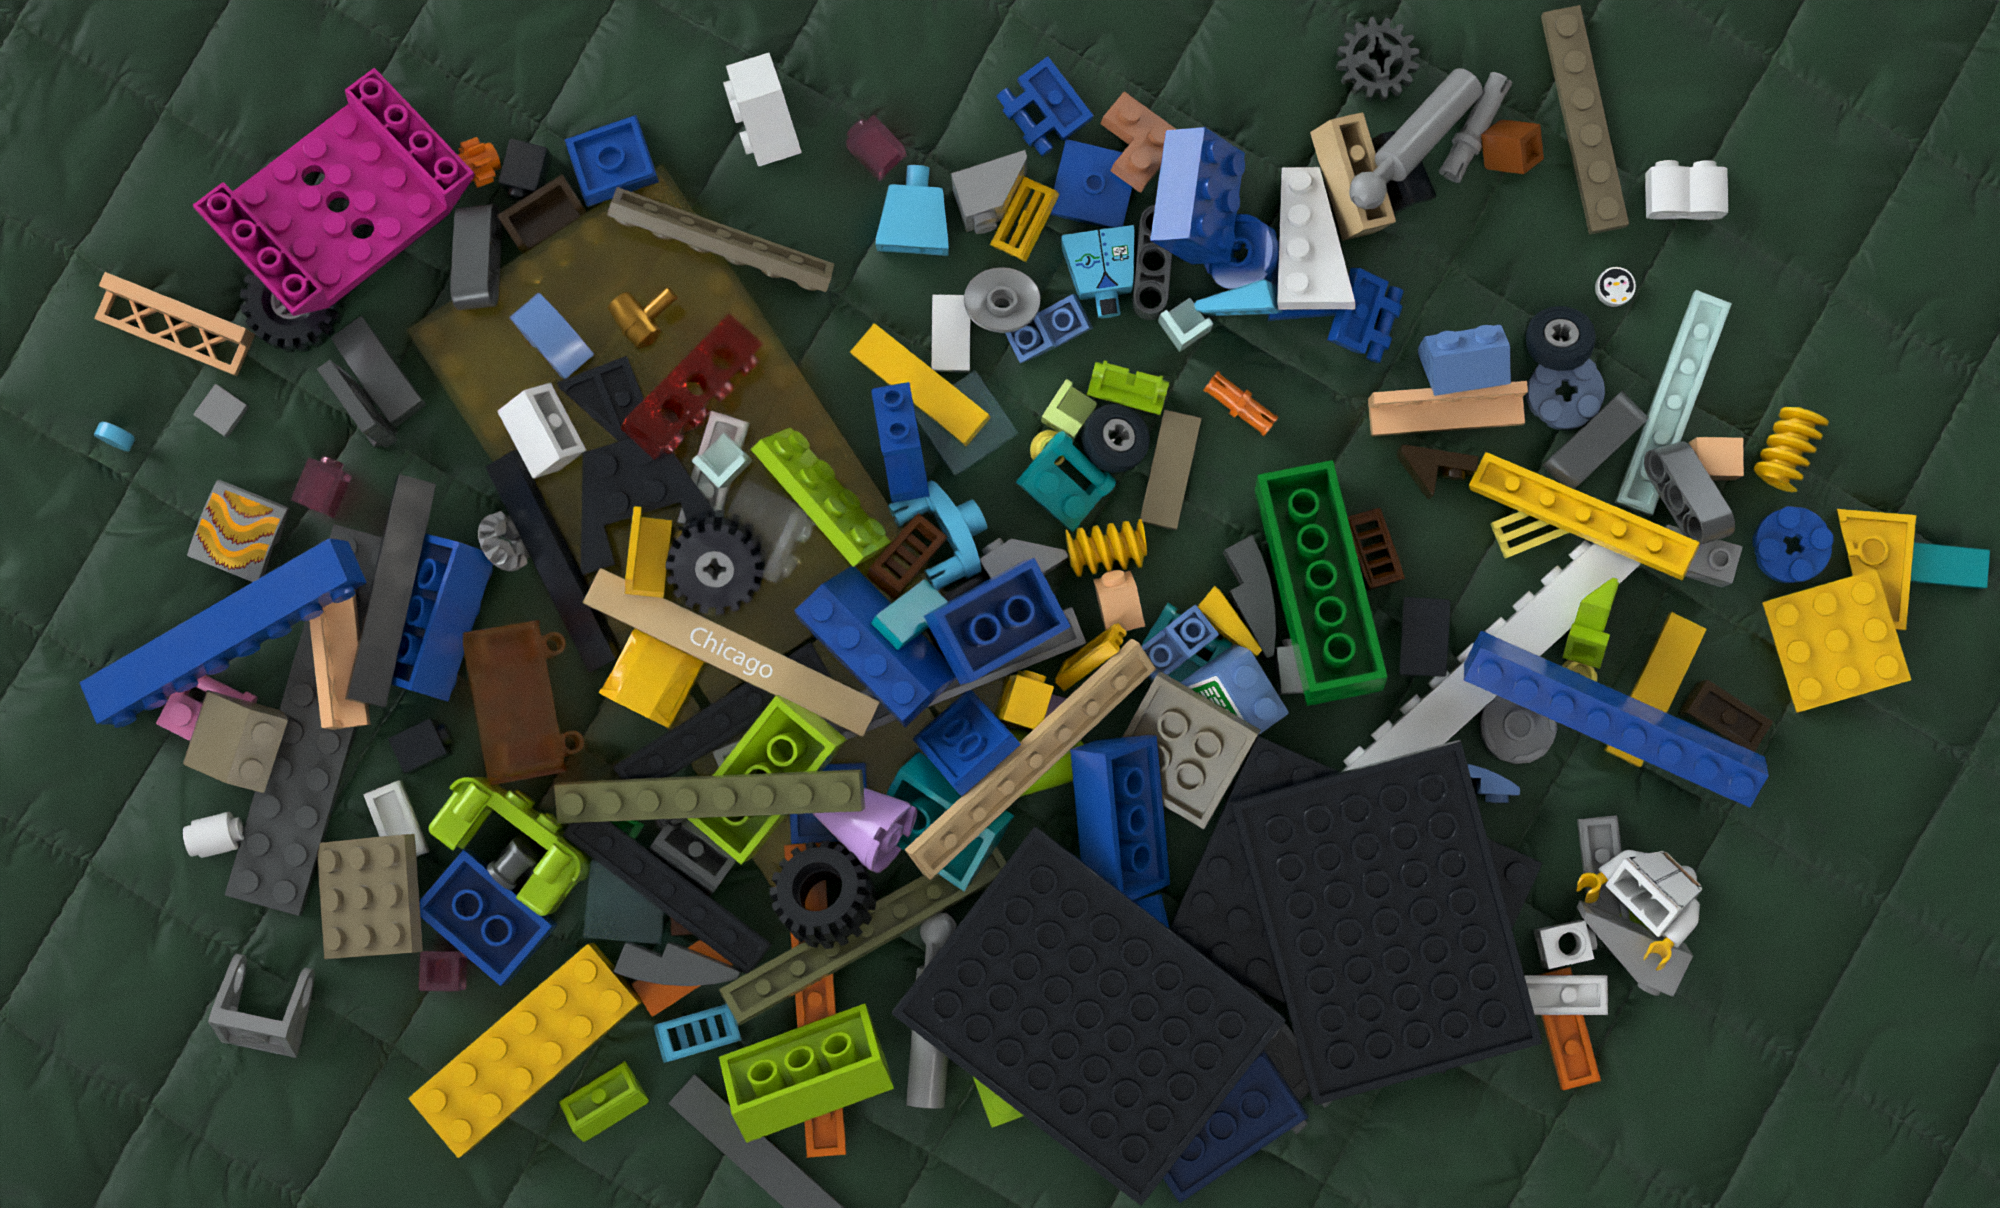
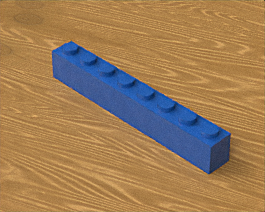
[79,538,367,728]
[1464,631,1769,808]

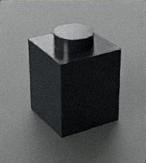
[499,138,552,201]
[388,718,454,775]

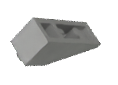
[1577,900,1693,997]

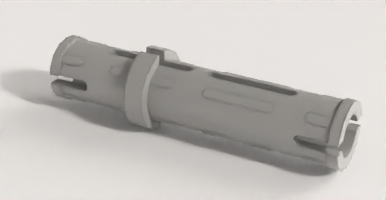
[1439,72,1512,183]

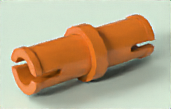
[1203,371,1279,436]

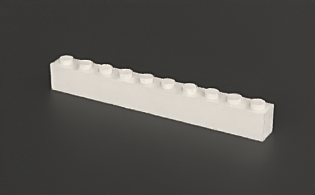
[1341,540,1641,772]

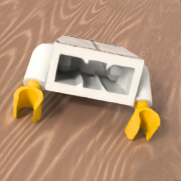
[1576,850,1702,971]

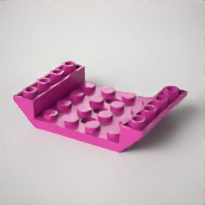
[193,68,475,316]

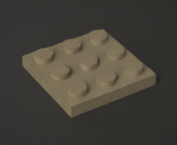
[1122,671,1261,829]
[317,834,423,959]

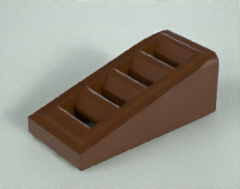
[1347,507,1405,591]
[867,513,948,600]

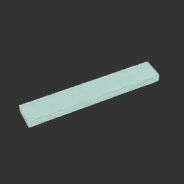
[1614,290,1732,516]

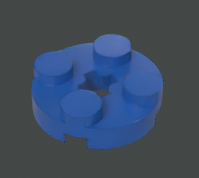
[1204,214,1279,290]
[1753,506,1834,583]

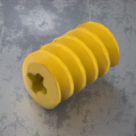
[1754,407,1829,492]
[1065,519,1147,577]

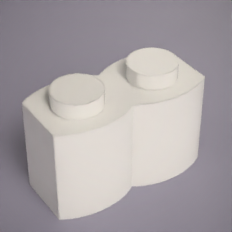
[1645,160,1728,220]

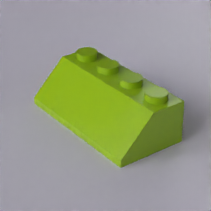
[687,695,847,865]
[719,1003,894,1143]

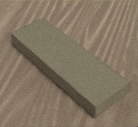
[1140,410,1201,530]

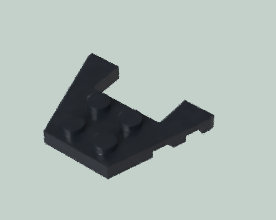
[581,430,716,575]

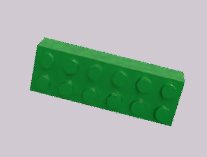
[1255,460,1388,706]

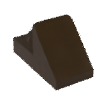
[1397,444,1479,500]

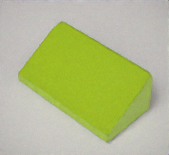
[1574,577,1619,632]
[559,1061,649,1142]

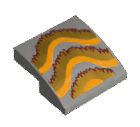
[187,480,289,582]

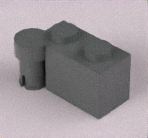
[649,818,736,896]

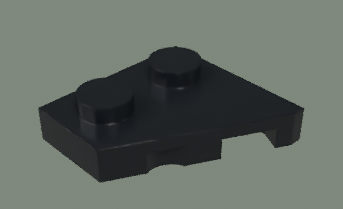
[557,356,656,441]

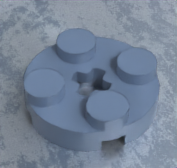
[1526,359,1605,430]

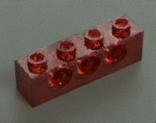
[620,313,763,460]

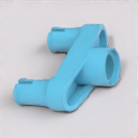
[888,480,988,591]

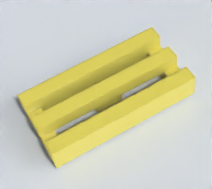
[1490,511,1570,559]

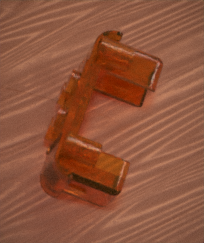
[462,620,584,785]

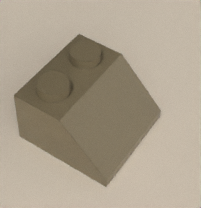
[183,690,288,793]

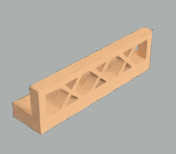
[94,272,255,376]
[1368,381,1528,437]
[309,590,371,730]

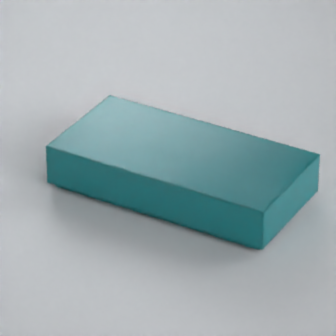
[1910,543,1990,589]
[871,579,948,650]

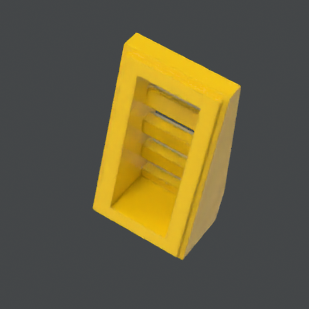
[1198,586,1262,658]

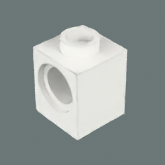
[1533,920,1597,969]

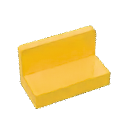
[625,506,672,598]

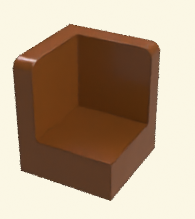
[1481,119,1544,174]

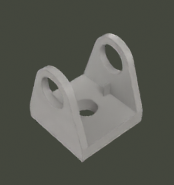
[208,954,315,1058]

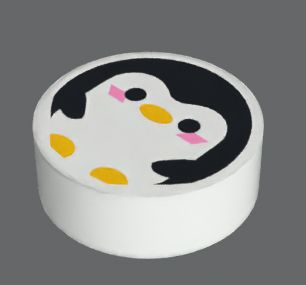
[1595,267,1636,307]

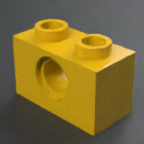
[994,670,1054,731]

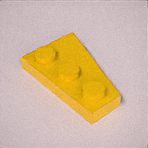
[1836,509,1916,631]

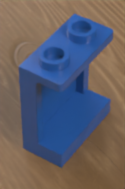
[871,382,930,503]

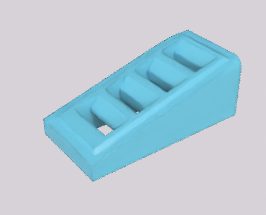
[1194,279,1282,316]
[654,1004,742,1063]

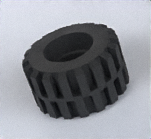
[770,841,876,949]

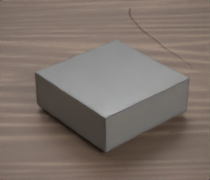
[193,383,249,438]

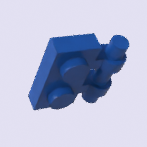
[996,56,1093,157]
[1327,268,1404,363]

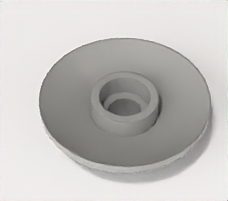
[964,267,1040,333]

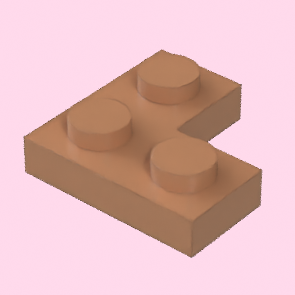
[1100,92,1176,193]

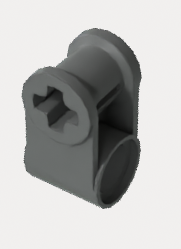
[487,833,545,890]

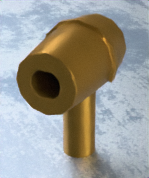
[607,287,678,349]

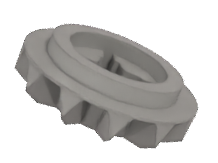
[478,511,530,571]

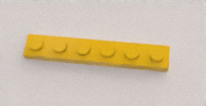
[1469,452,1699,581]

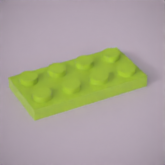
[750,427,891,567]

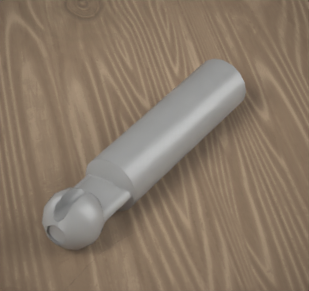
[1349,68,1482,210]
[906,913,957,1108]

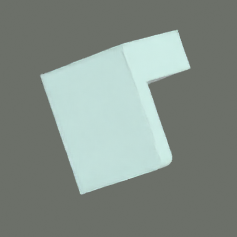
[1158,298,1213,352]
[692,433,753,488]

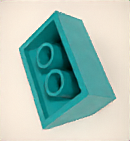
[886,752,1014,891]

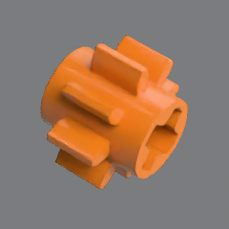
[457,137,501,188]

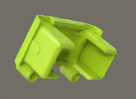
[428,777,592,916]

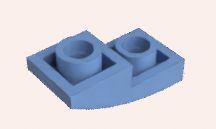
[509,293,594,379]
[1005,294,1093,363]
[1142,604,1219,682]
[1467,764,1520,803]

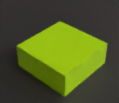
[1562,623,1610,669]

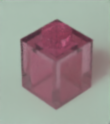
[846,115,906,181]
[291,455,352,518]
[419,950,467,991]

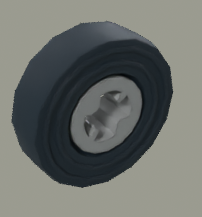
[1526,306,1596,371]
[1081,404,1150,473]

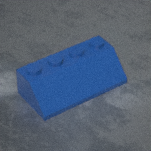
[391,534,493,702]
[794,566,957,728]
[1070,735,1170,900]

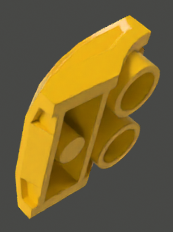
[599,628,705,728]

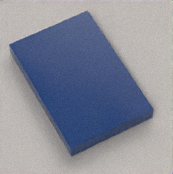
[913,690,1021,797]

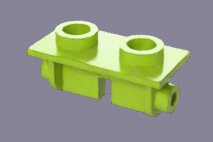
[1087,360,1170,415]

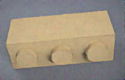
[1310,112,1396,241]

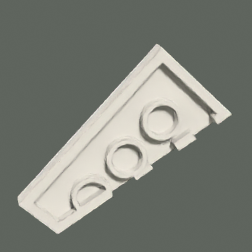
[1277,167,1355,310]

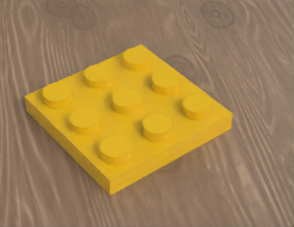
[1762,569,1911,713]

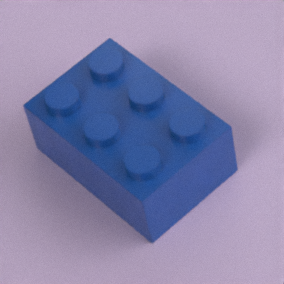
[1150,127,1245,264]
[924,558,1071,684]
[419,850,558,986]

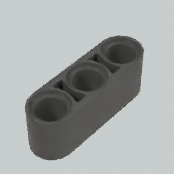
[451,204,502,310]
[1132,205,1172,320]
[1542,390,1649,489]
[1644,441,1735,545]

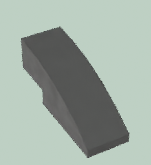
[331,316,427,427]
[1223,535,1276,661]
[614,942,743,986]

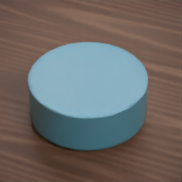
[94,421,135,452]

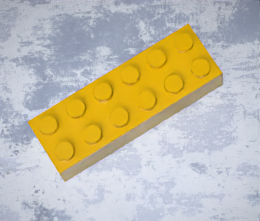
[408,942,642,1158]

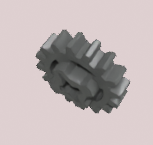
[1336,17,1419,102]

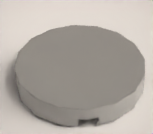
[1479,695,1558,764]

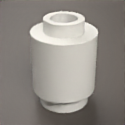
[183,812,244,858]

